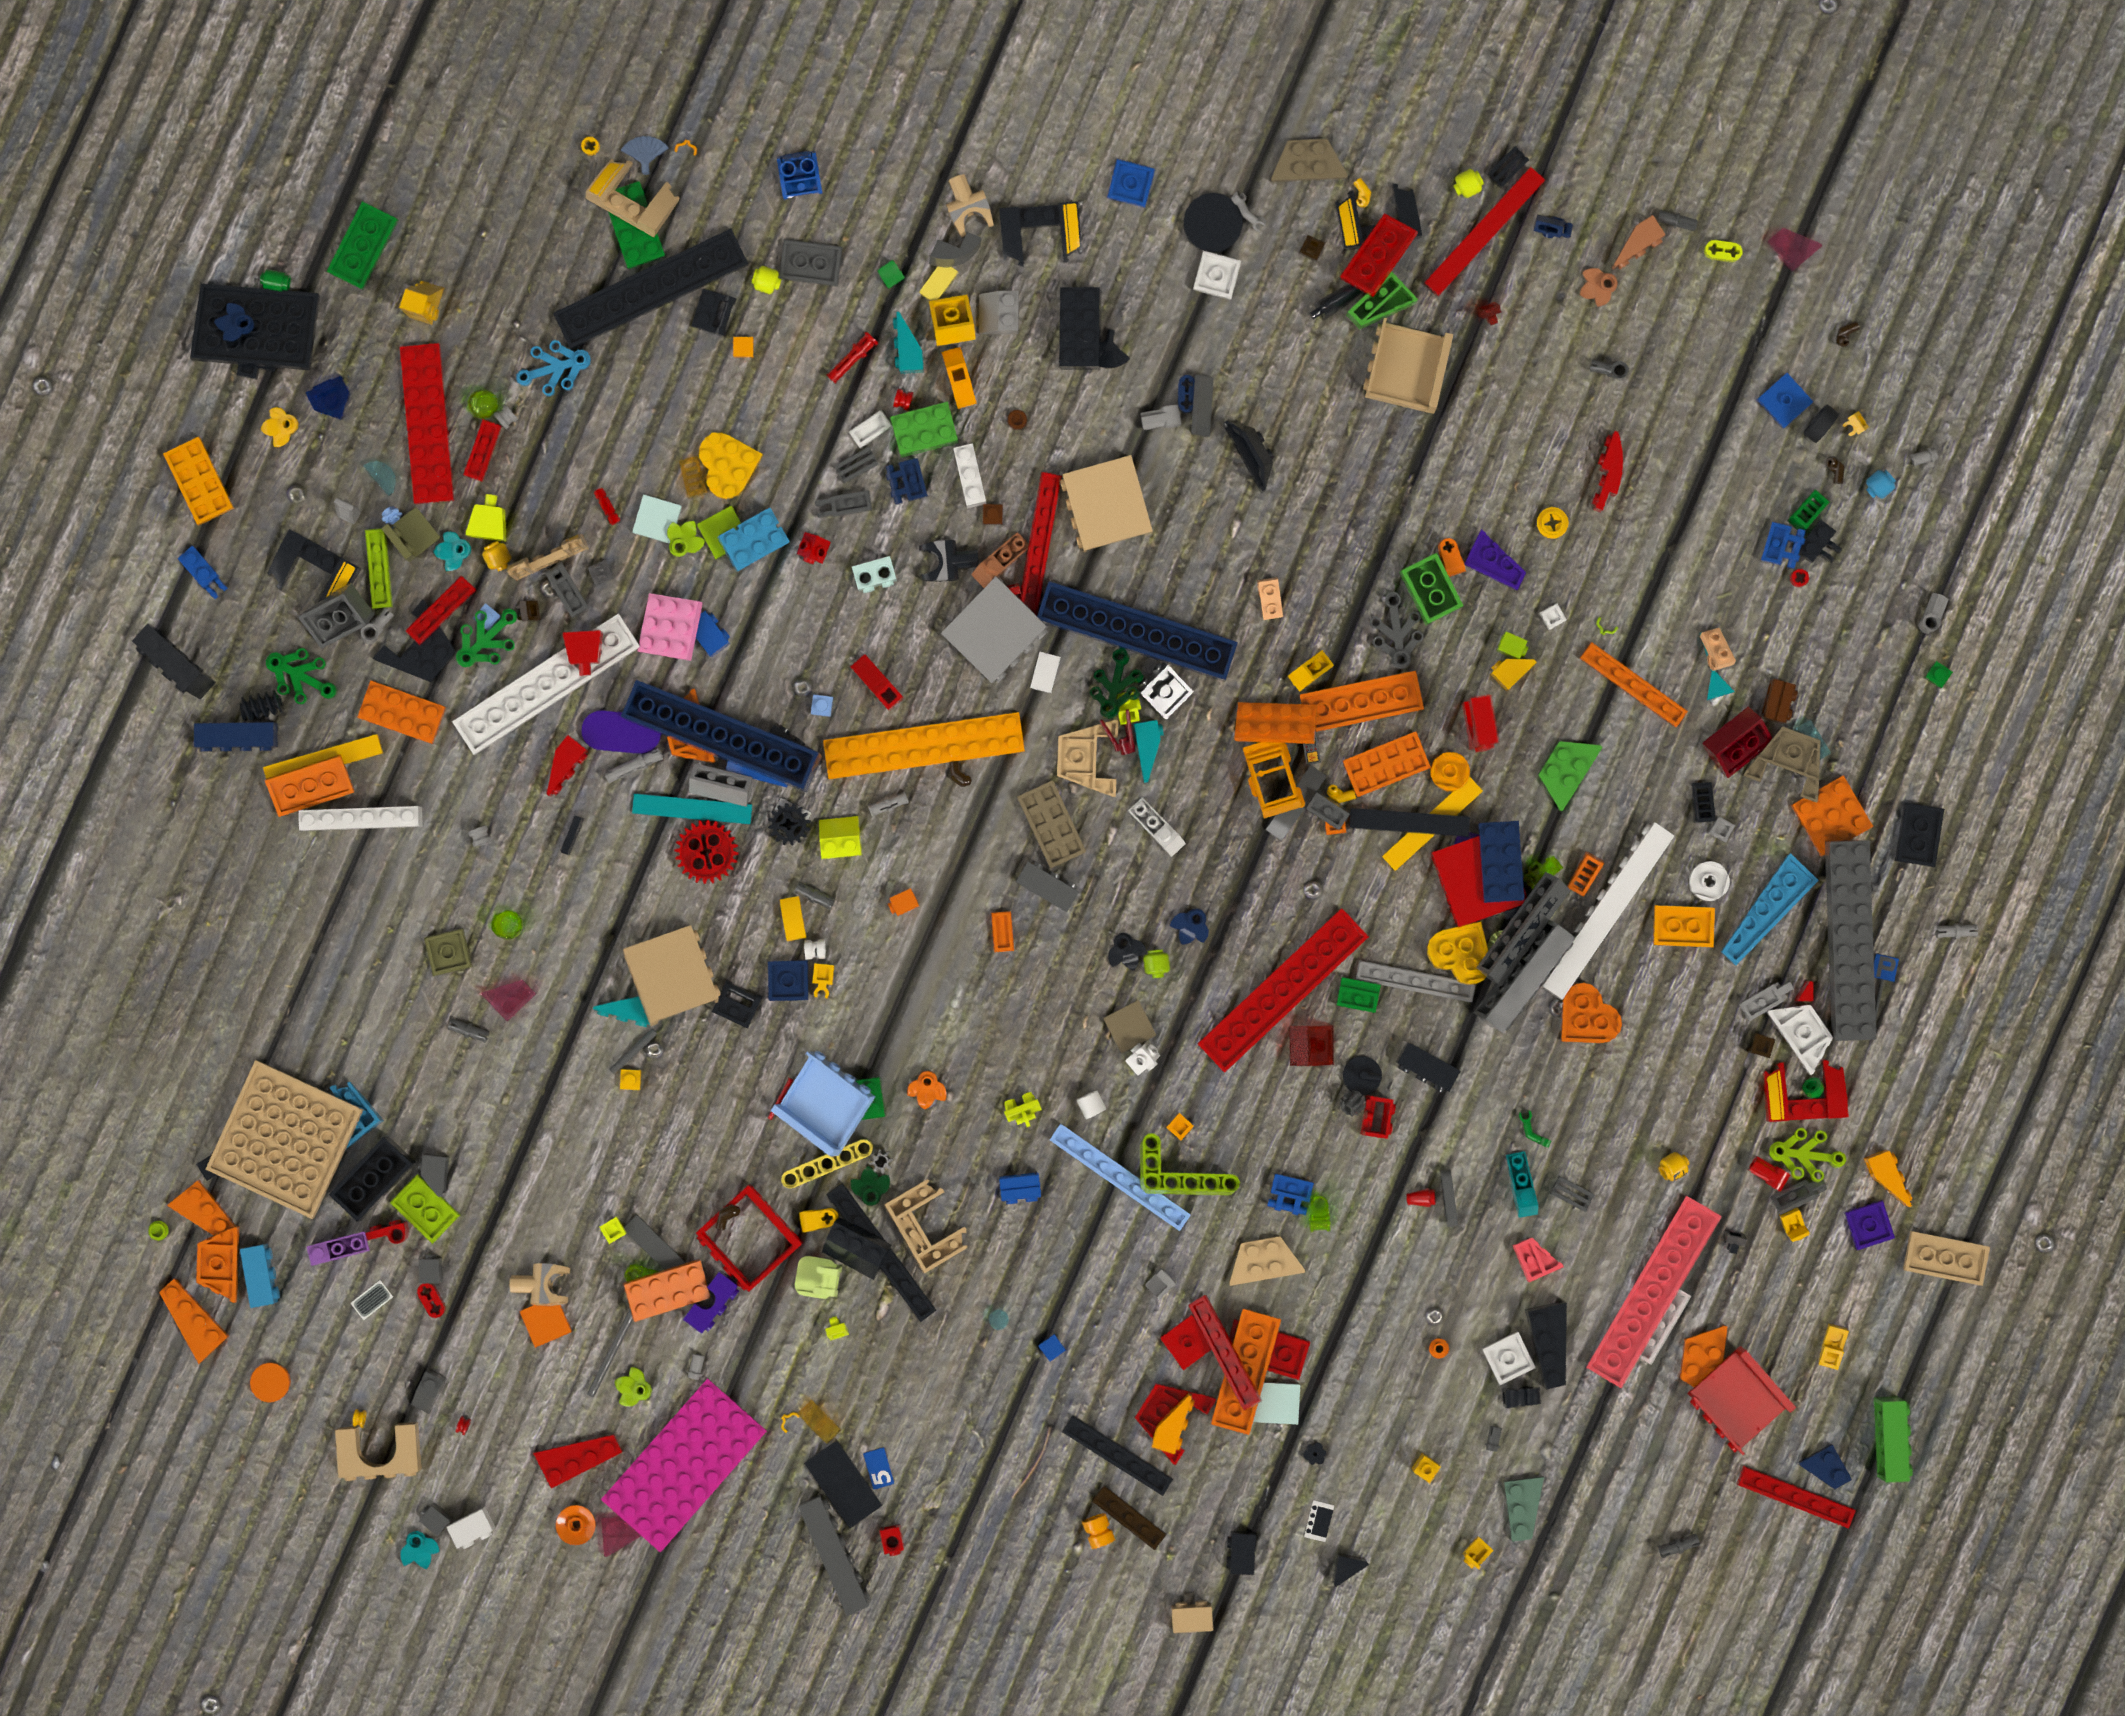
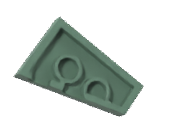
[1504,1476,1544,1542]

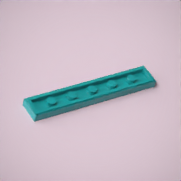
[632,794,753,825]

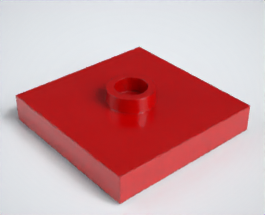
[1160,1314,1211,1370]

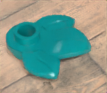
[433,531,472,571]
[400,1531,440,1569]

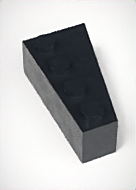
[132,623,216,700]
[1525,1300,1567,1390]

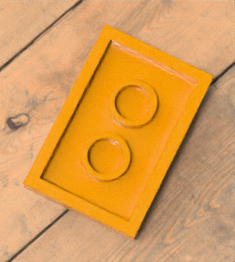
[1653,905,1715,947]

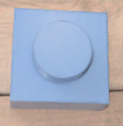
[473,603,501,631]
[811,695,833,717]

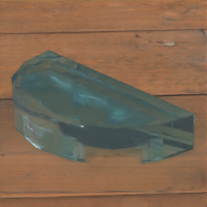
[364,461,396,497]

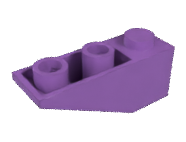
[307,1231,370,1266]

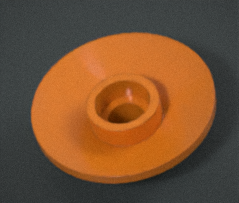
[556,1505,596,1545]

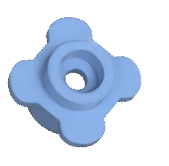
[382,506,403,525]

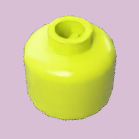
[1453,169,1484,198]
[751,266,782,294]

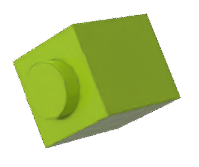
[1496,631,1529,659]

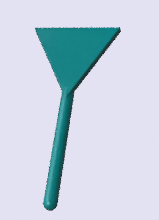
[1700,632,1735,701]

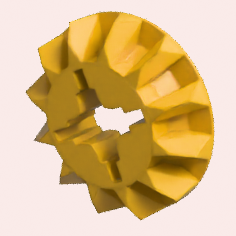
[1537,507,1568,539]

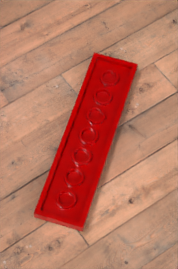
[400,343,455,505]

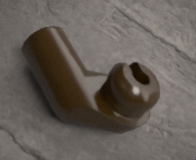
[1836,321,1860,347]
[1825,456,1845,484]
[716,1205,740,1230]

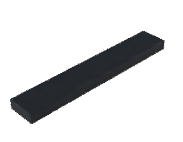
[1349,808,1470,837]
[1062,1415,1173,1496]

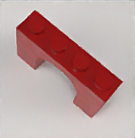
[1462,695,1499,753]

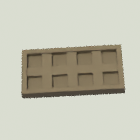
[1017,780,1086,869]

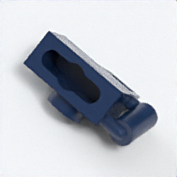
[1534,214,1573,238]

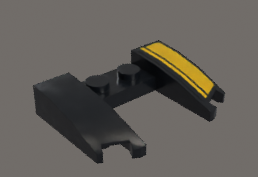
[1335,184,1422,251]
[999,201,1082,267]
[268,529,361,603]

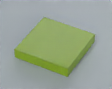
[697,506,741,560]

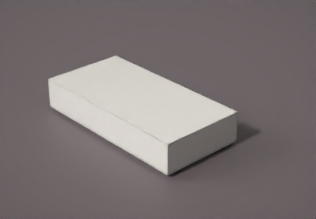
[849,410,893,449]

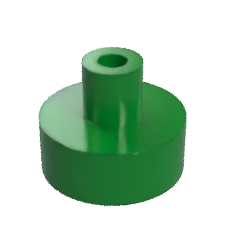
[1802,1077,1824,1098]

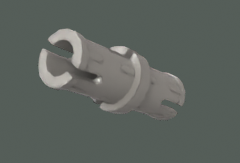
[868,791,909,817]
[1935,923,1978,939]

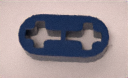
[1178,375,1195,414]

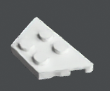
[1767,1005,1833,1075]

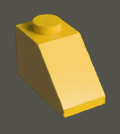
[1288,650,1334,692]
[1490,659,1537,691]

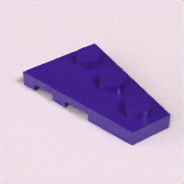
[1464,529,1526,591]

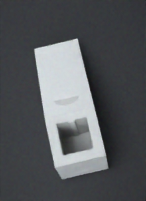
[1128,797,1186,857]

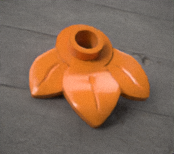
[907,1071,947,1109]

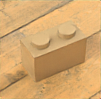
[1171,1601,1213,1633]

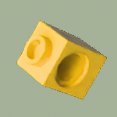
[1411,1453,1441,1483]

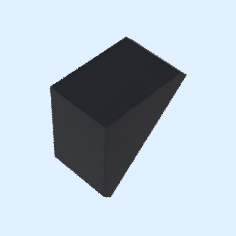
[1332,1553,1369,1587]

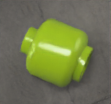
[1143,949,1170,978]

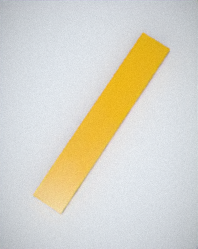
[263,734,384,778]
[1381,777,1483,871]

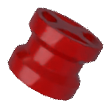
[893,388,914,411]

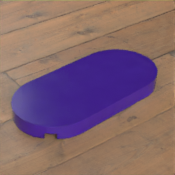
[581,711,661,754]

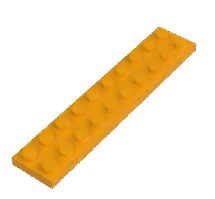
[823,712,1025,780]

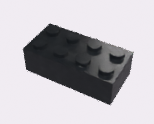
[1059,287,1102,370]
[329,1135,416,1222]

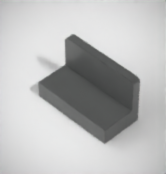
[1306,789,1351,830]

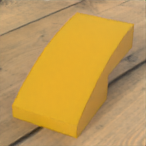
[780,896,806,941]
[1818,1323,1849,1370]

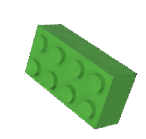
[1874,1396,1913,1483]

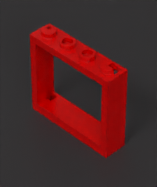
[696,1184,803,1292]

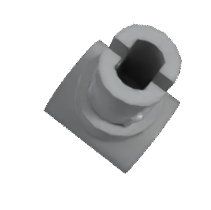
[361,608,394,644]

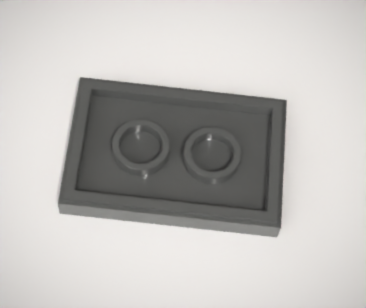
[779,239,843,287]

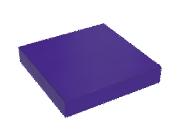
[1844,1200,1895,1250]

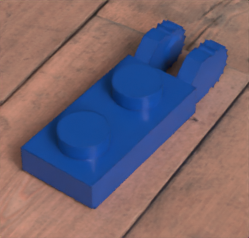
[177,546,228,599]

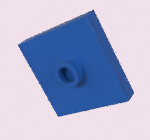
[1757,373,1813,429]

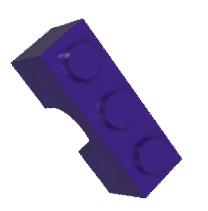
[683,1270,739,1334]

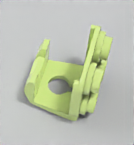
[795,1256,842,1299]

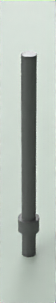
[587,1307,633,1397]

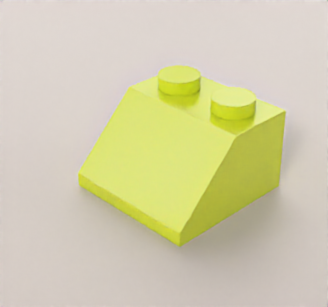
[819,816,862,859]

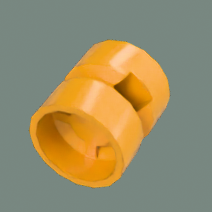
[1082,1513,1115,1549]

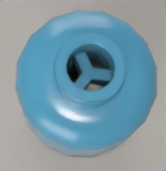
[1866,469,1896,499]

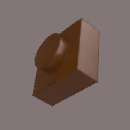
[983,504,1003,525]

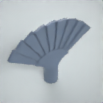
[620,136,669,175]

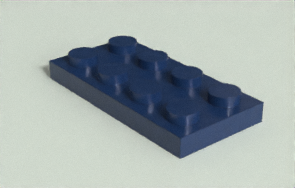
[1478,821,1524,903]

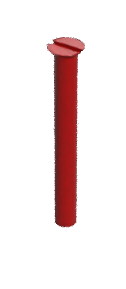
[768,1077,795,1120]

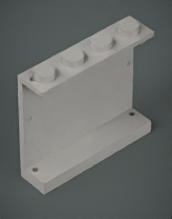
[941,576,1049,683]

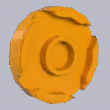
[1430,752,1470,791]

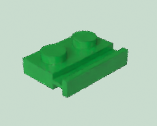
[1336,977,1381,1013]

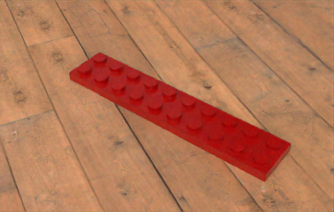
[1197,908,1369,1073]

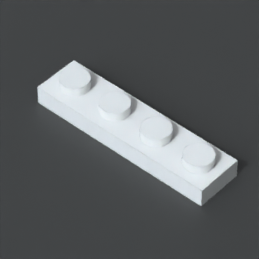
[1640,1289,1691,1365]

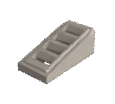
[334,498,361,524]

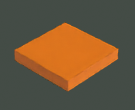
[519,1305,572,1348]

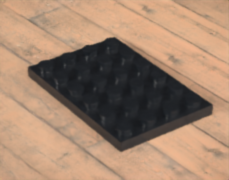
[190,283,320,370]

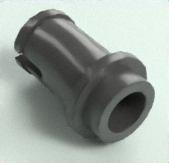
[1485,1426,1502,1452]

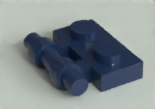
[886,458,928,505]

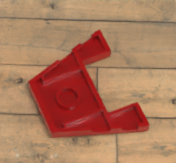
[1135,1383,1216,1466]

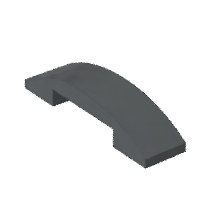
[1266,765,1327,841]

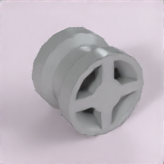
[494,404,518,430]
[468,826,492,847]

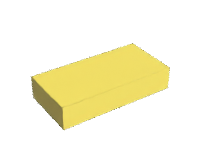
[919,267,958,301]

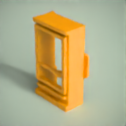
[1243,742,1305,818]

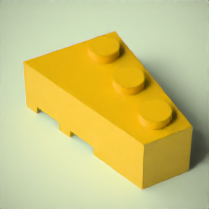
[399,281,444,325]

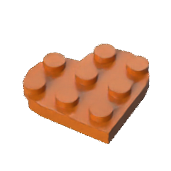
[1561,983,1622,1043]

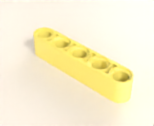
[781,1138,874,1189]

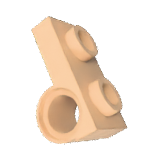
[1257,577,1283,620]
[1700,628,1736,671]

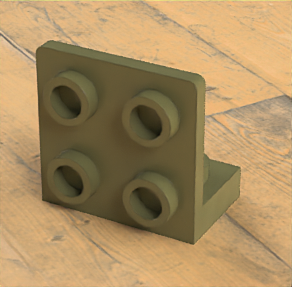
[381,507,440,562]

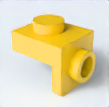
[1779,1207,1810,1242]
[1462,1536,1494,1570]

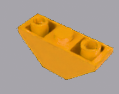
[942,347,977,409]

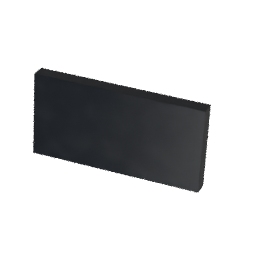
[804,1440,883,1528]

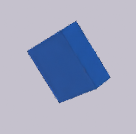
[1038,1334,1066,1362]

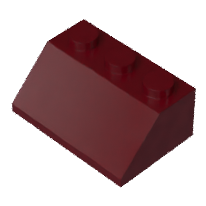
[1702,706,1772,778]

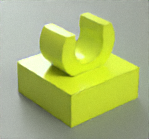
[599,1217,627,1244]
[825,1316,849,1341]

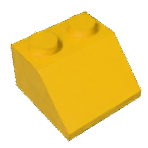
[929,294,976,346]

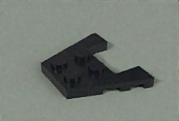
[373,599,457,683]

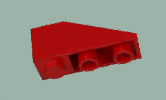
[850,654,904,711]
[547,735,589,797]

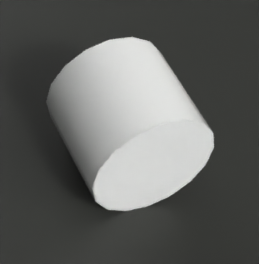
[1077,1091,1106,1119]

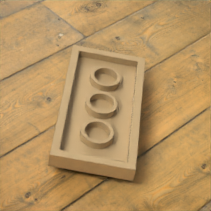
[1903,1231,1990,1286]

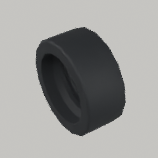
[1804,404,1839,443]

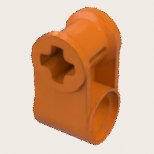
[1438,538,1466,577]

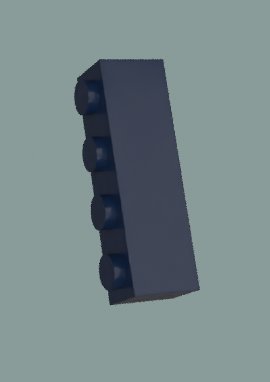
[194,722,278,752]

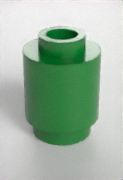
[260,269,291,291]

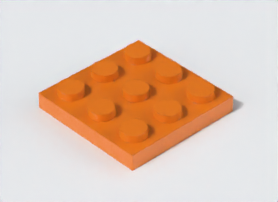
[1791,775,1873,856]

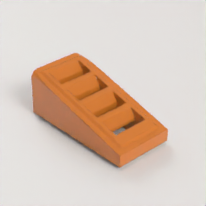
[1567,851,1604,897]

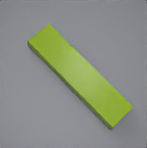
[365,529,393,609]

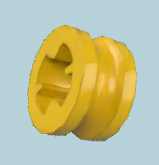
[581,137,600,156]
[353,1409,367,1428]

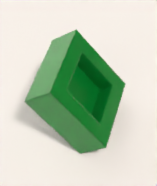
[1924,661,1953,689]

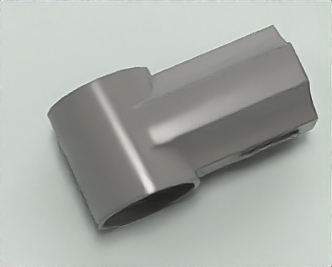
[1140,405,1182,431]
[1918,593,1949,634]

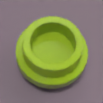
[148,1221,169,1241]

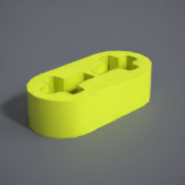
[1704,240,1743,262]

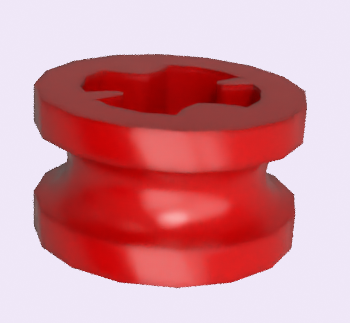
[1790,569,1809,587]
[455,1416,471,1436]

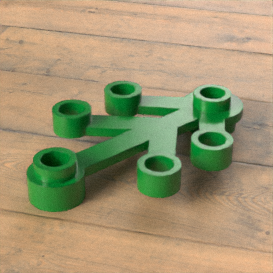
[456,608,517,667]
[266,648,337,705]

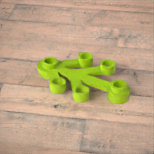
[1769,1128,1846,1182]

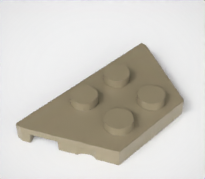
[1271,139,1347,182]

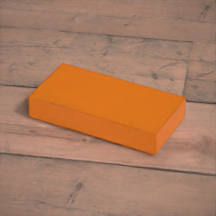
[991,911,1014,952]

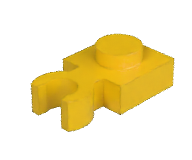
[812,963,835,998]

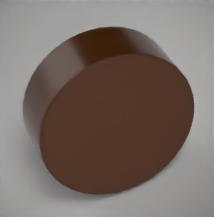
[1007,410,1027,430]

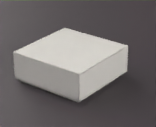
[1539,603,1566,630]

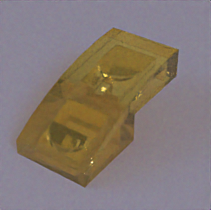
[797,1400,841,1444]

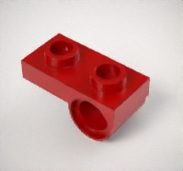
[366,1219,409,1244]

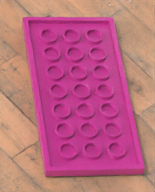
[601,1378,767,1552]

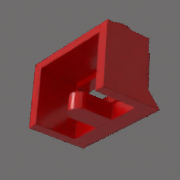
[1360,1095,1396,1139]

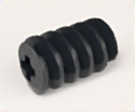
[240,690,284,722]

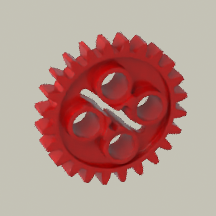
[674,820,739,884]

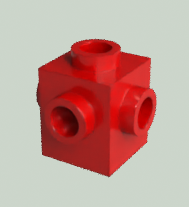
[797,532,831,565]

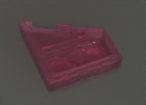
[1767,228,1822,272]
[481,980,536,1022]
[601,1516,641,1557]

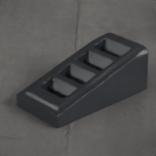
[1691,782,1716,823]

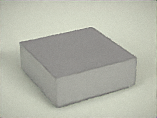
[1708,816,1735,843]

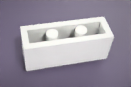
[953,443,986,508]

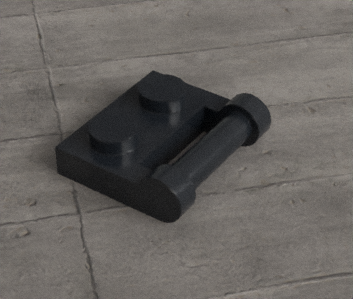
[691,289,737,337]
[712,980,763,1029]

